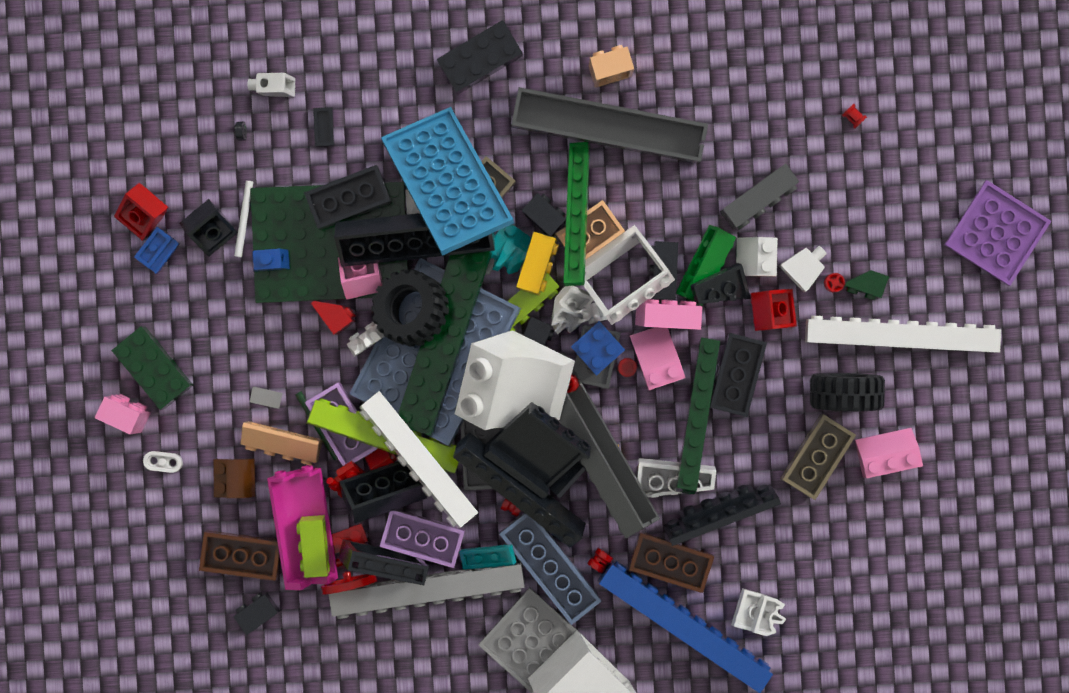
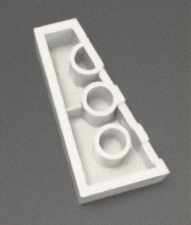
[636,458,716,498]

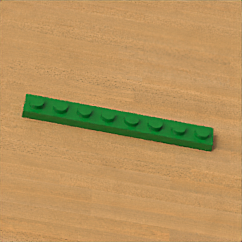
[564,142,590,286]

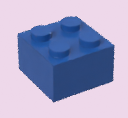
[571,321,625,376]

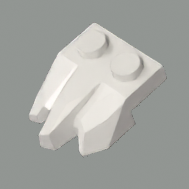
[551,286,593,335]
[347,322,385,357]
[731,588,786,636]

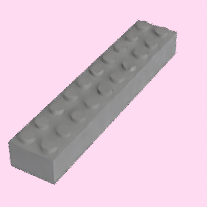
[329,561,525,619]

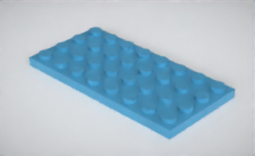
[381,107,514,256]

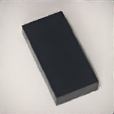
[313,107,335,147]

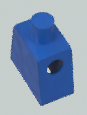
[252,249,290,272]

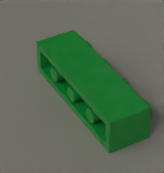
[676,225,736,306]

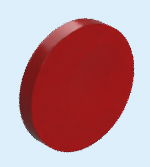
[321,571,377,595]

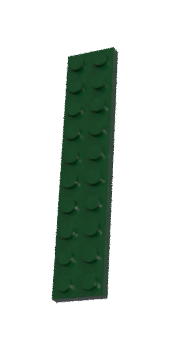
[398,251,492,436]

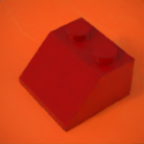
[114,183,169,241]
[751,289,797,331]
[311,301,356,335]

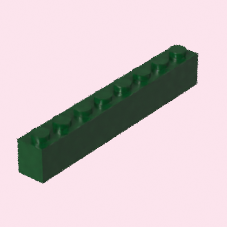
[675,337,720,495]

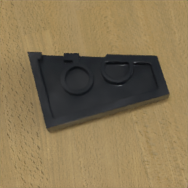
[690,263,751,304]

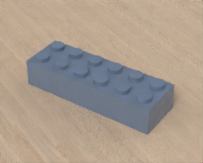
[499,513,602,625]

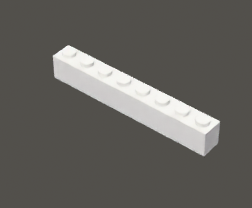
[359,391,478,528]

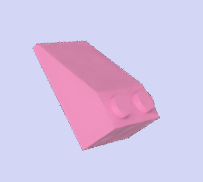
[630,327,686,390]

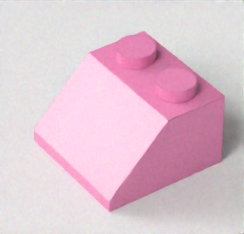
[338,257,383,300]

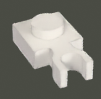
[576,303,607,324]

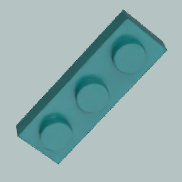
[459,544,516,570]

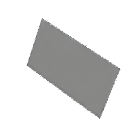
[249,387,283,409]

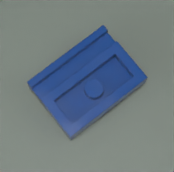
[134,227,180,274]

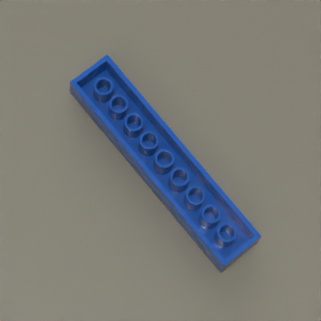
[598,561,773,693]

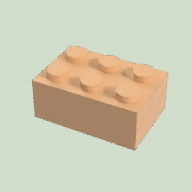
[589,45,634,88]
[555,200,625,260]

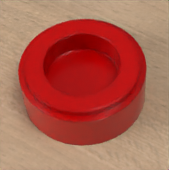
[618,358,637,377]

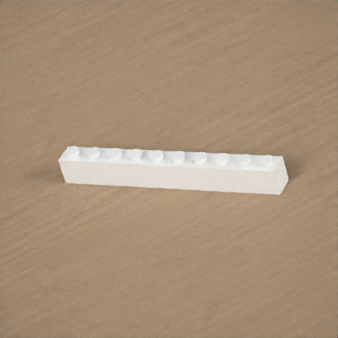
[805,316,1001,353]

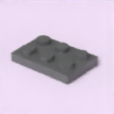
[574,325,621,389]

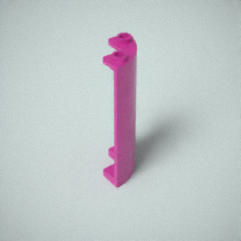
[267,465,338,590]

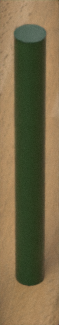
[295,391,338,460]

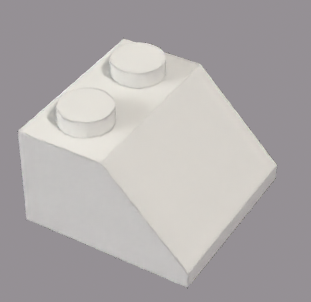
[736,237,778,277]

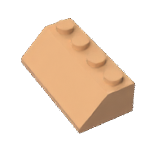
[241,421,323,465]

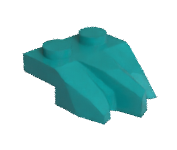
[490,224,532,274]

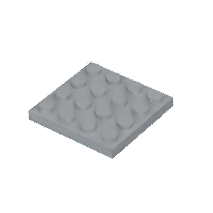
[478,587,587,693]

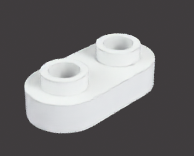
[143,451,183,473]

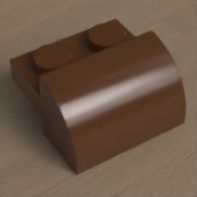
[213,459,255,498]

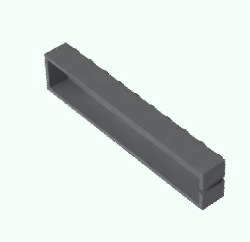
[511,87,708,164]
[559,352,660,538]

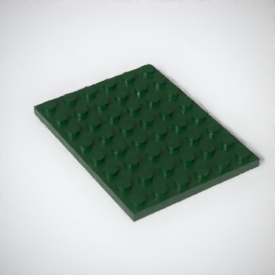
[251,182,408,303]

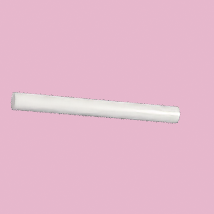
[234,180,253,257]

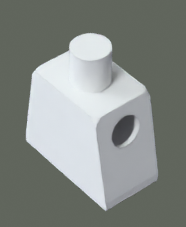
[247,73,295,97]
[779,246,827,292]

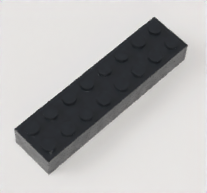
[334,213,495,267]

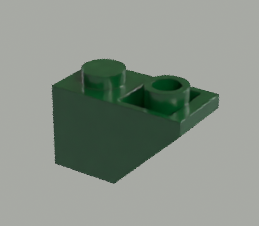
[844,270,889,301]

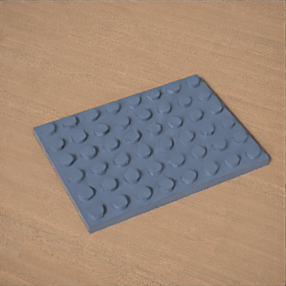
[349,258,521,446]

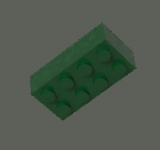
[111,326,194,410]

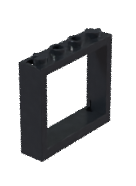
[339,539,429,586]

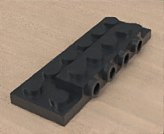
[663,484,781,546]

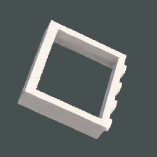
[583,225,675,325]

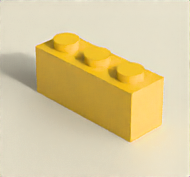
[516,232,559,296]

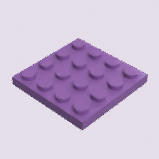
[944,180,1051,286]

